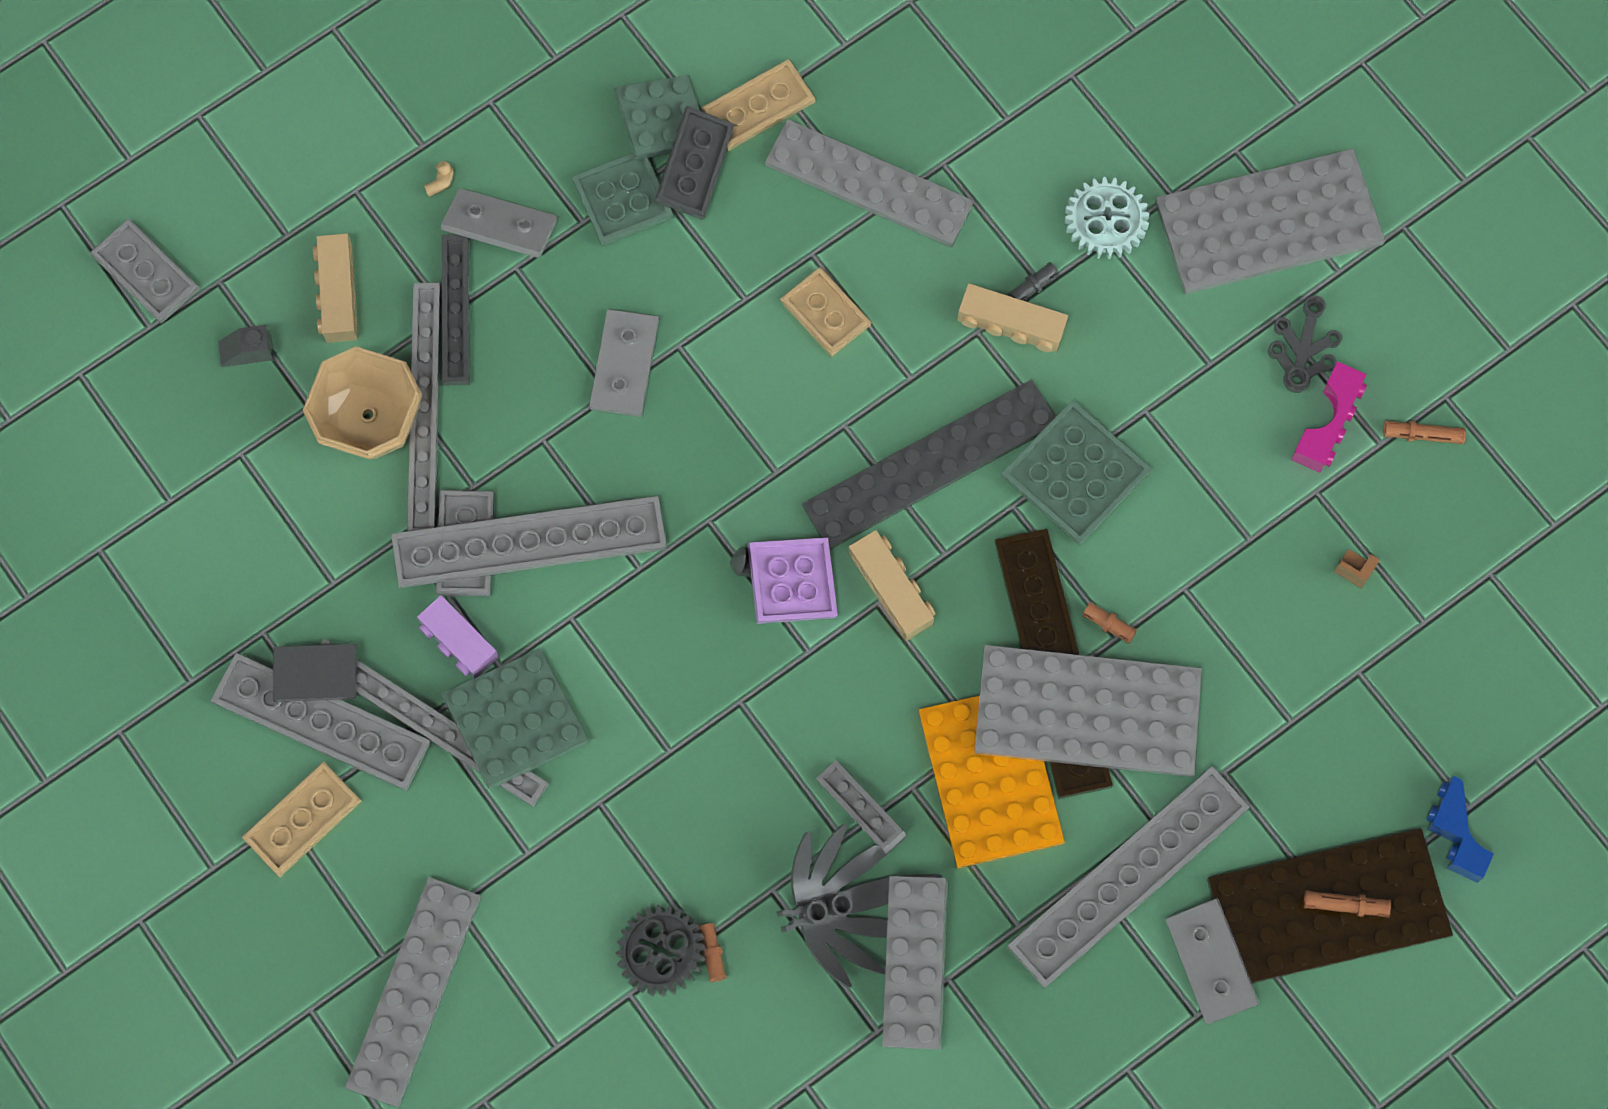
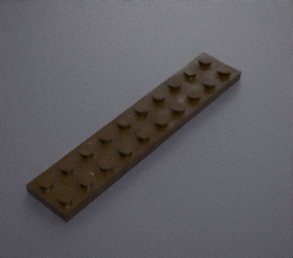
[995,529,1113,800]

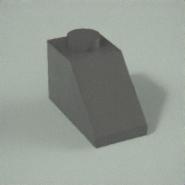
[218,325,274,367]

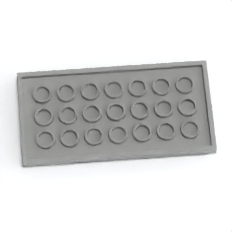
[1155,149,1385,295]
[974,645,1202,777]

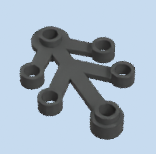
[1268,295,1342,393]

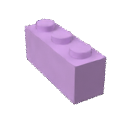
[417,595,499,679]

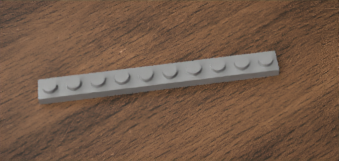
[407,283,441,532]
[320,639,549,808]

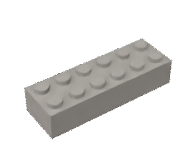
[882,876,948,1050]

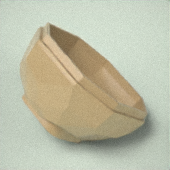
[303,346,422,460]

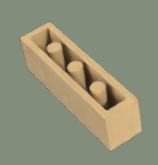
[313,233,358,343]
[957,283,1068,352]
[848,530,935,641]

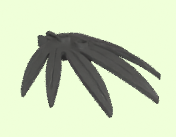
[777,824,942,988]

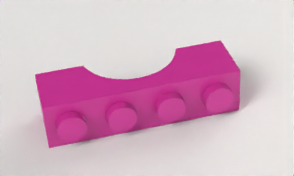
[1291,361,1367,473]

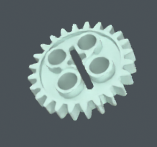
[1064,177,1150,260]

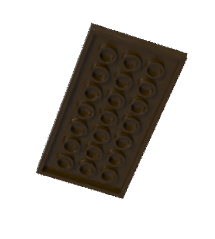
[1207,828,1453,984]

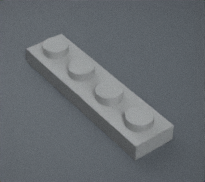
[816,760,906,853]

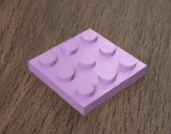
[748,538,838,624]

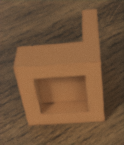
[1334,550,1380,589]

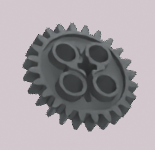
[616,905,707,997]

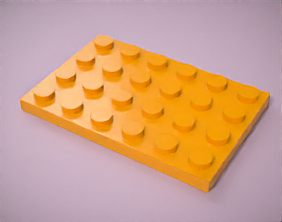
[918,696,1065,869]

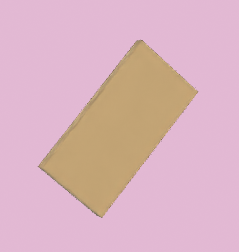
[701,59,815,151]
[242,762,362,877]

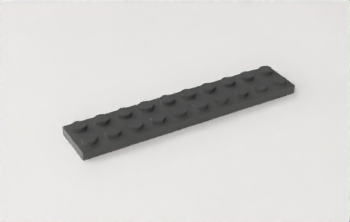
[802,379,1055,550]

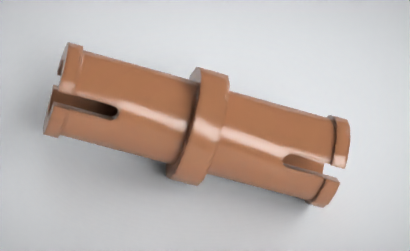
[1082,602,1138,644]
[698,923,727,982]

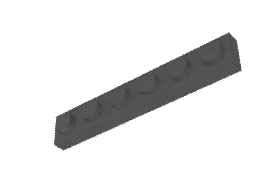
[442,235,470,386]

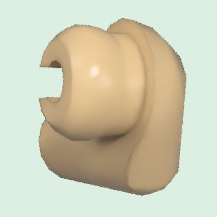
[423,161,454,197]

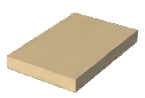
[780,267,871,357]

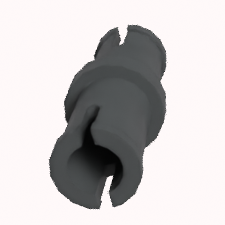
[1008,262,1059,301]

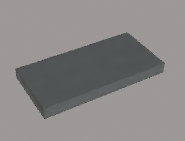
[654,106,734,220]

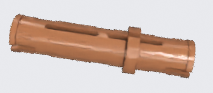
[1383,420,1466,445]
[1304,890,1391,918]

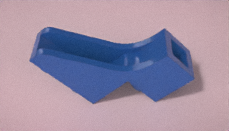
[1426,776,1494,883]

